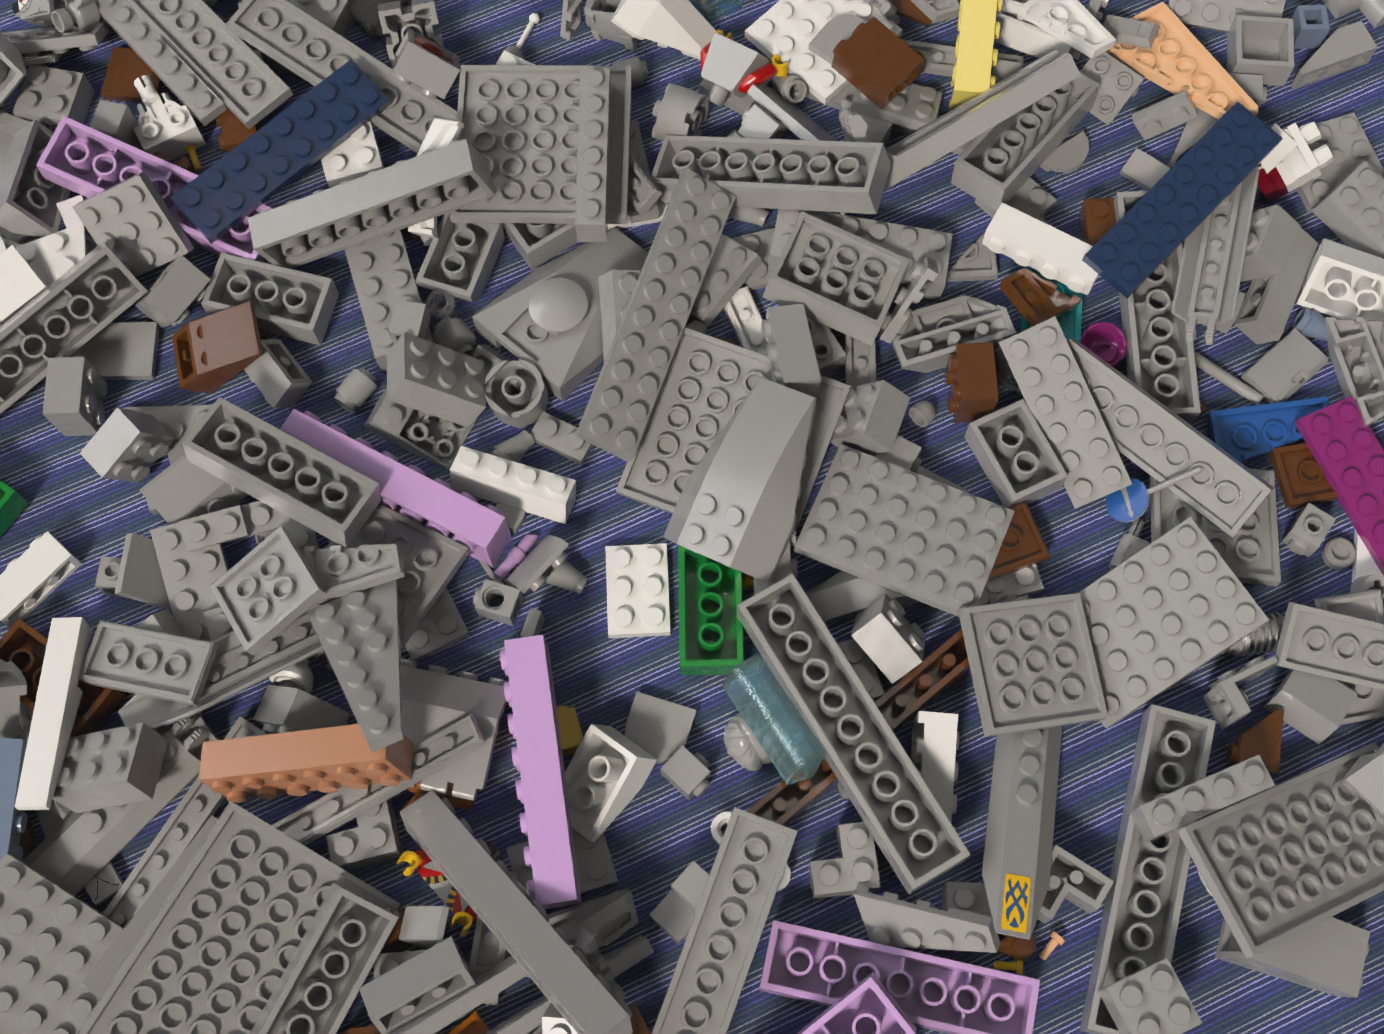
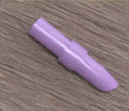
[494,534,538,580]

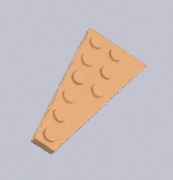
[1106,2,1258,120]

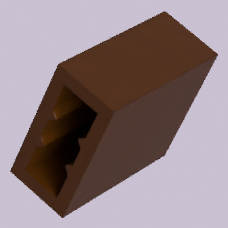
[831,17,925,110]

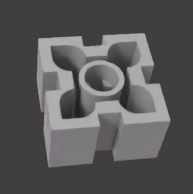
[378,0,445,68]

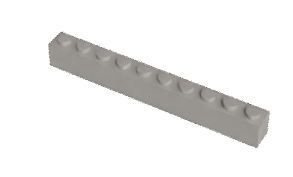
[400,790,633,1034]

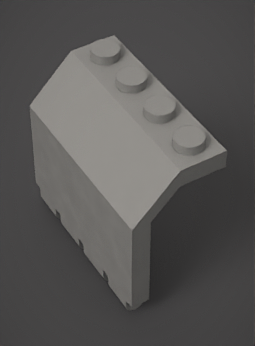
[400,658,509,801]

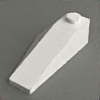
[611,0,716,60]

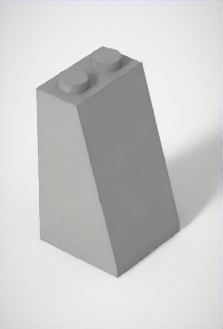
[1215,917,1370,998]

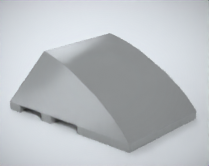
[1325,317,1384,427]

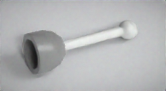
[499,13,540,59]

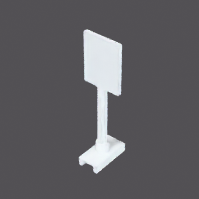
[0,245,47,324]

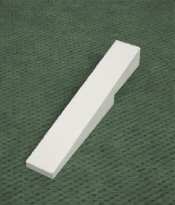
[15,617,93,810]

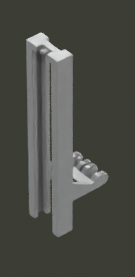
[838,50,1081,216]
[390,890,654,1034]

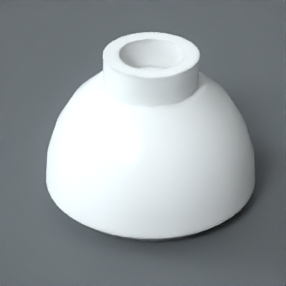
[269,658,313,693]

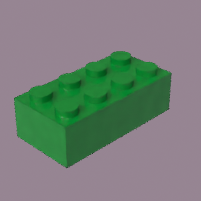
[678,545,744,675]

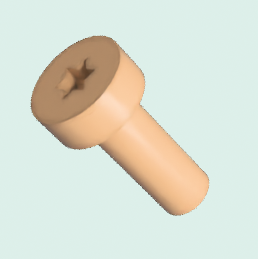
[1038,931,1065,961]

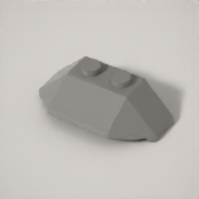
[892,295,1016,373]

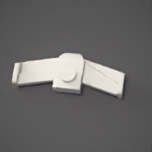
[408,118,465,239]

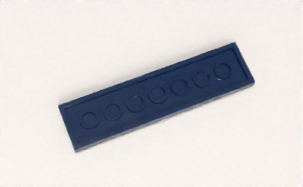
[170,59,390,244]
[1082,101,1283,299]

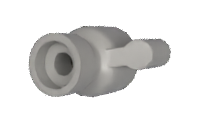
[51,0,100,33]

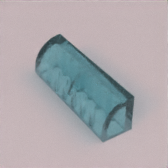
[722,654,826,785]

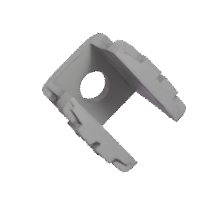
[584,0,638,51]

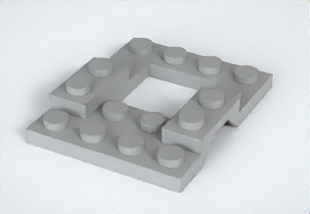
[150,501,320,642]

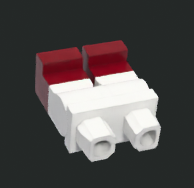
[1257,122,1334,204]

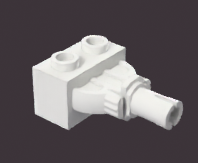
[133,75,206,161]

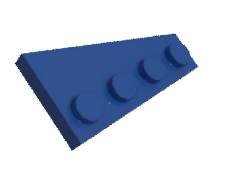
[1206,396,1330,463]

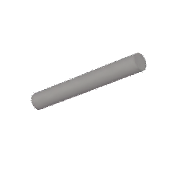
[1194,351,1264,405]

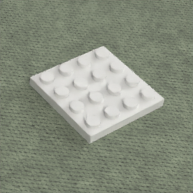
[745,0,903,105]

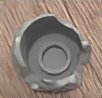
[723,710,781,771]

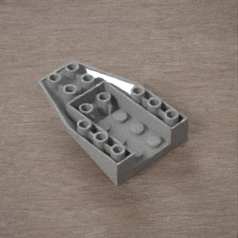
[472,228,648,402]

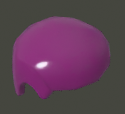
[1080,322,1127,368]

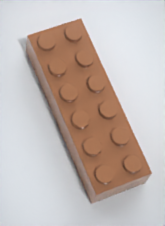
[199,724,413,803]

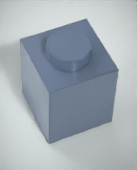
[1291,5,1330,49]

